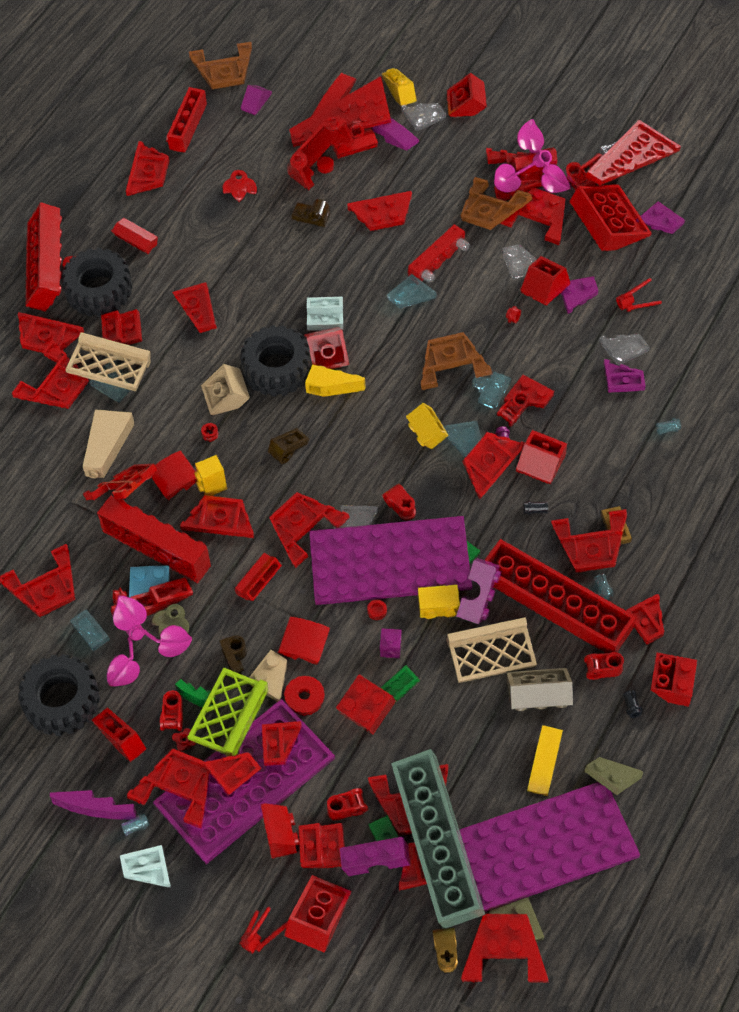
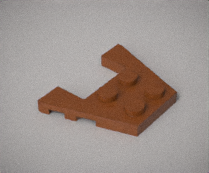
[189,42,252,89]
[461,177,532,230]
[421,332,492,390]

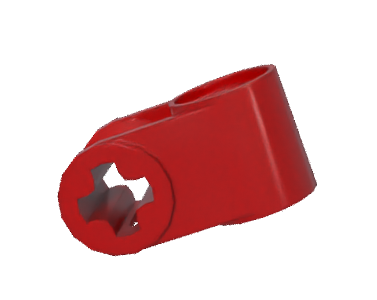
[566,162,595,191]
[496,390,529,427]
[382,483,416,521]
[584,652,624,680]
[160,690,183,731]
[327,788,368,821]

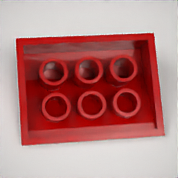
[569,185,652,251]

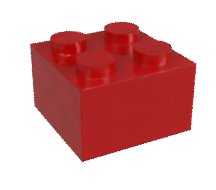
[336,674,396,735]

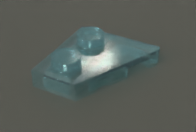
[90,361,130,403]
[443,421,481,457]

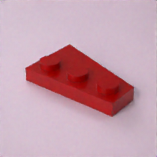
[172,282,217,333]

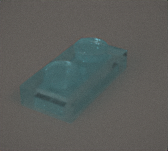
[70,609,109,651]

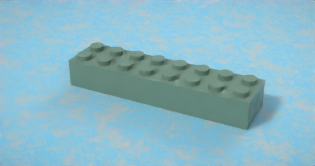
[391,749,485,929]

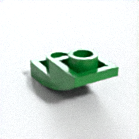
[175,679,216,707]

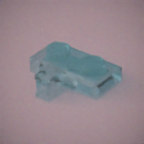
[472,371,511,409]

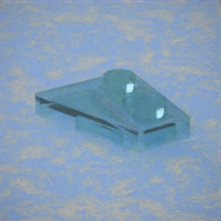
[387,274,437,309]

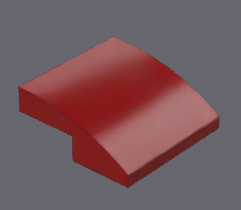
[101,309,142,345]
[151,451,197,500]
[278,617,330,665]
[298,823,345,868]

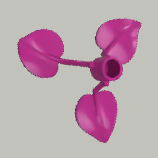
[494,119,570,193]
[107,596,192,687]

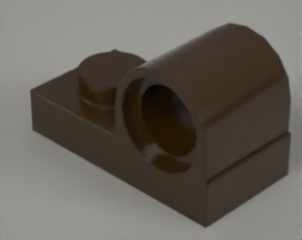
[292,199,330,227]
[268,428,309,464]
[219,635,247,681]

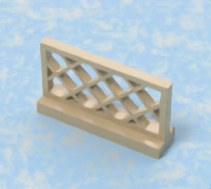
[66,332,151,391]
[447,618,537,683]

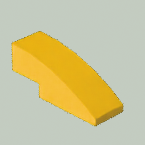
[527,725,563,796]

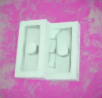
[307,297,343,331]

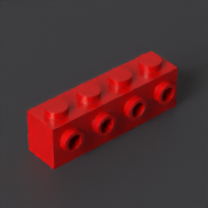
[166,87,207,153]

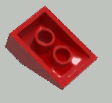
[284,875,351,953]

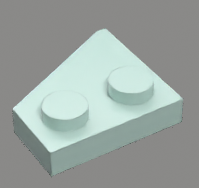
[120,845,170,887]

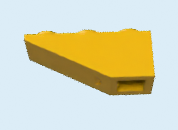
[382,68,417,106]
[305,365,365,397]

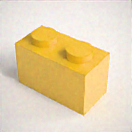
[406,403,449,449]
[194,455,227,496]
[418,585,460,619]

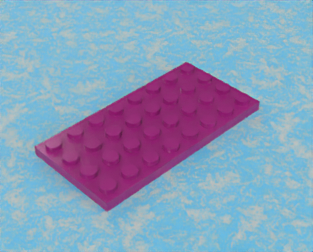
[309,516,472,605]
[153,699,335,864]
[459,782,640,912]

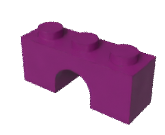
[456,558,501,624]
[340,837,410,876]

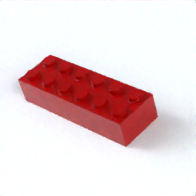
[25,202,62,312]
[97,496,211,583]

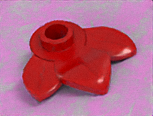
[223,170,257,202]

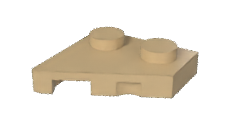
[249,650,287,702]

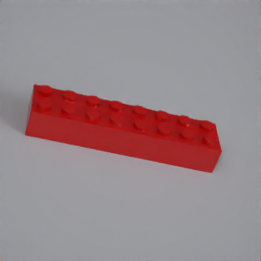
[485,539,636,653]

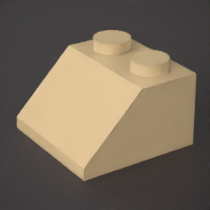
[201,364,250,415]

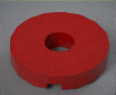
[284,676,325,716]

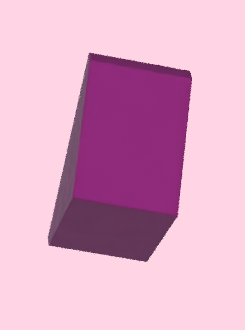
[241,85,272,115]

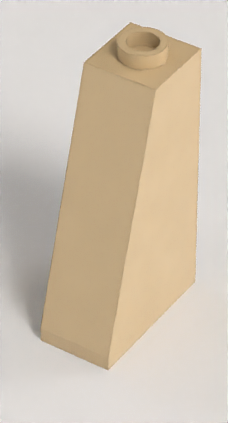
[83,410,134,478]

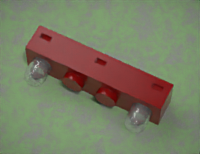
[408,224,470,285]

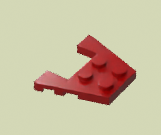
[486,148,544,201]
[500,187,565,245]
[12,340,89,409]
[83,464,157,500]
[269,492,350,568]
[551,509,627,573]
[0,544,75,617]
[127,749,210,829]
[368,764,448,836]
[461,914,549,983]

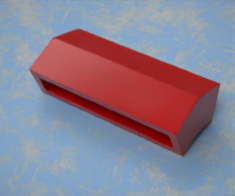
[333,129,378,159]
[512,147,557,176]
[111,218,158,254]
[235,553,282,601]

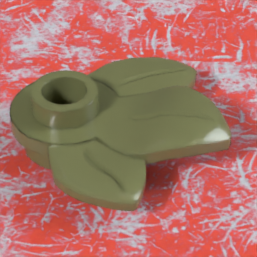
[151,604,189,637]

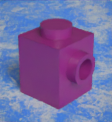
[380,628,402,658]

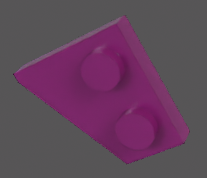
[636,201,685,234]
[561,276,598,314]
[604,359,646,393]

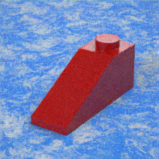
[92,707,146,762]

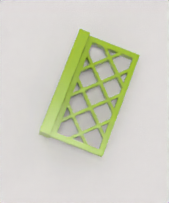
[188,668,269,757]

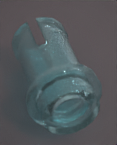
[656,418,681,435]
[594,574,614,600]
[121,814,149,836]

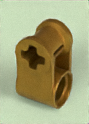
[433,927,458,973]

